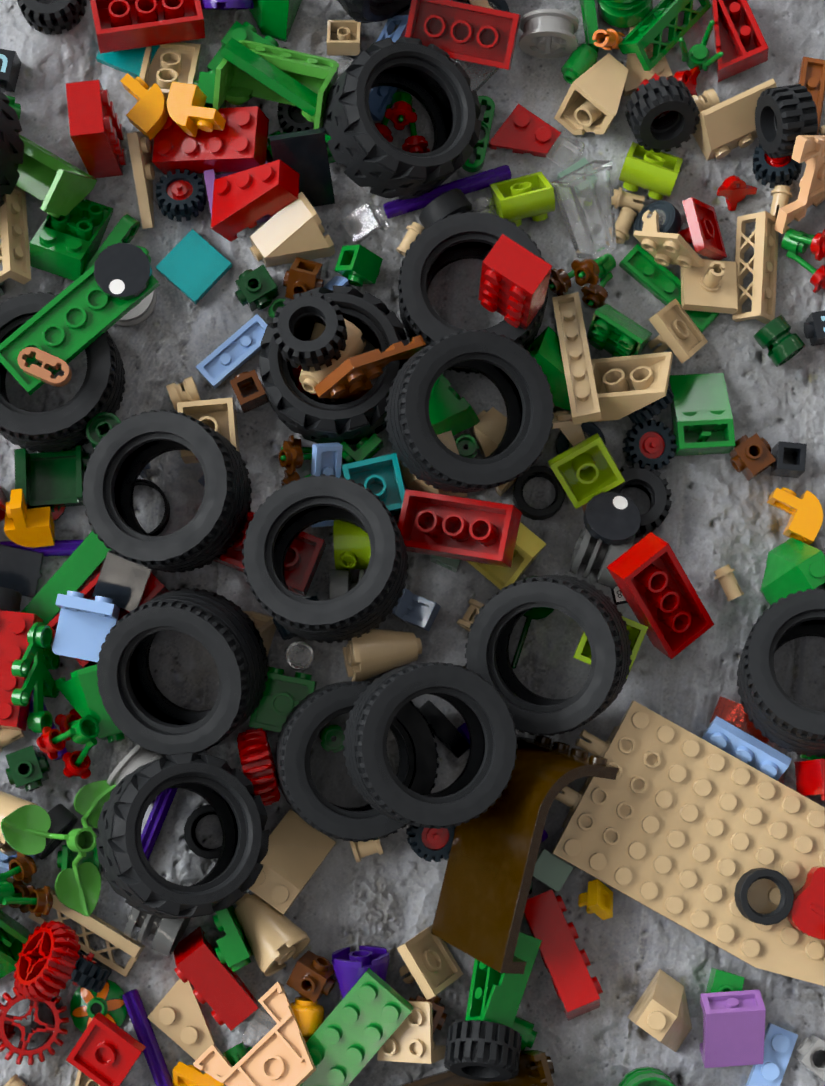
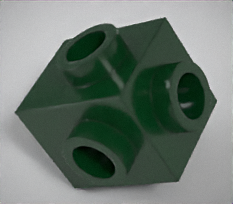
[235,265,279,311]
[5,745,51,792]

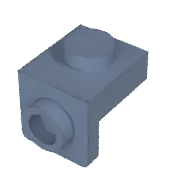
[392,588,441,631]

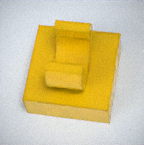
[578,879,613,920]

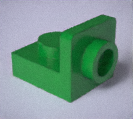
[341,433,384,464]

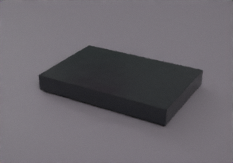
[269,128,335,207]

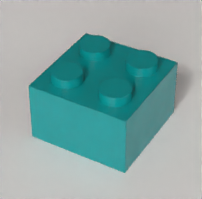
[342,453,405,516]

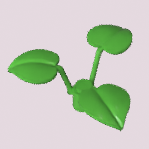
[1,780,116,916]

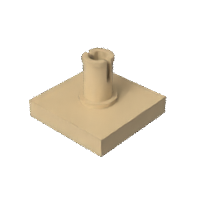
[680,259,738,314]
[648,298,708,364]
[397,924,463,1000]

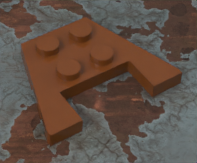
[314,335,426,401]

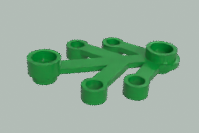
[11,622,60,733]

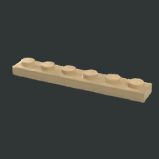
[552,292,602,425]

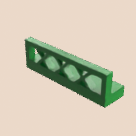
[618,0,712,71]

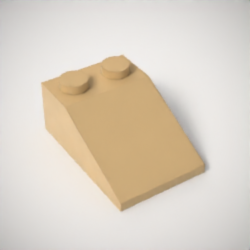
[137,42,201,102]
[591,352,673,422]
[249,809,336,915]

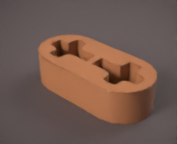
[17,347,72,387]

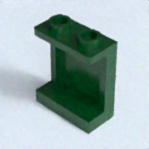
[14,445,90,509]

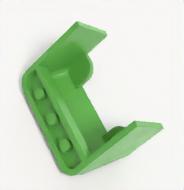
[213,40,339,129]
[16,134,97,218]

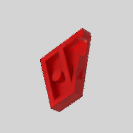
[488,104,562,158]

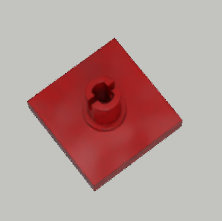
[678,197,727,260]
[66,1012,146,1086]

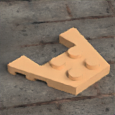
[774,135,825,234]
[193,982,316,1086]

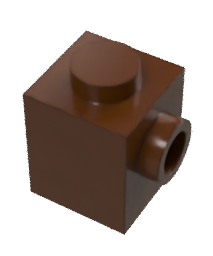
[230,369,269,413]

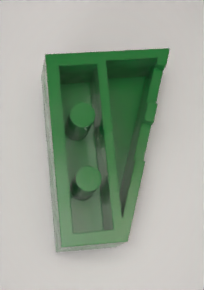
[465,932,542,1028]

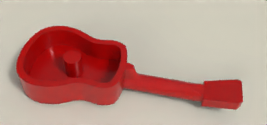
[787,866,825,940]

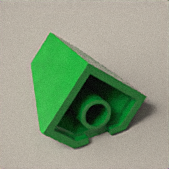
[249,0,302,42]
[527,326,571,411]
[429,374,480,435]
[760,538,825,606]
[55,664,125,743]

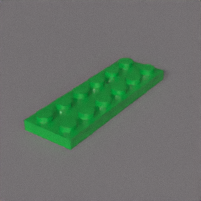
[0,241,160,395]
[300,968,414,1086]

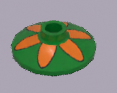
[70,980,128,1033]

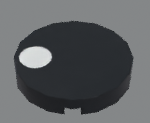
[94,243,152,300]
[583,492,641,545]

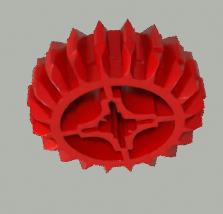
[237,728,281,806]
[13,920,81,1002]
[0,986,69,1065]

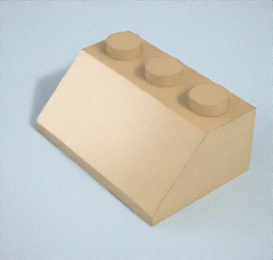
[693,79,777,161]

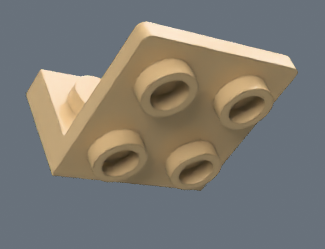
[377,1001,446,1064]

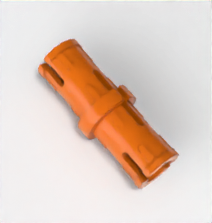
[592,28,625,51]

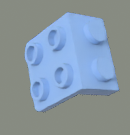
[52,590,120,663]

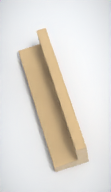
[0,186,31,285]
[732,211,779,324]
[29,887,145,977]

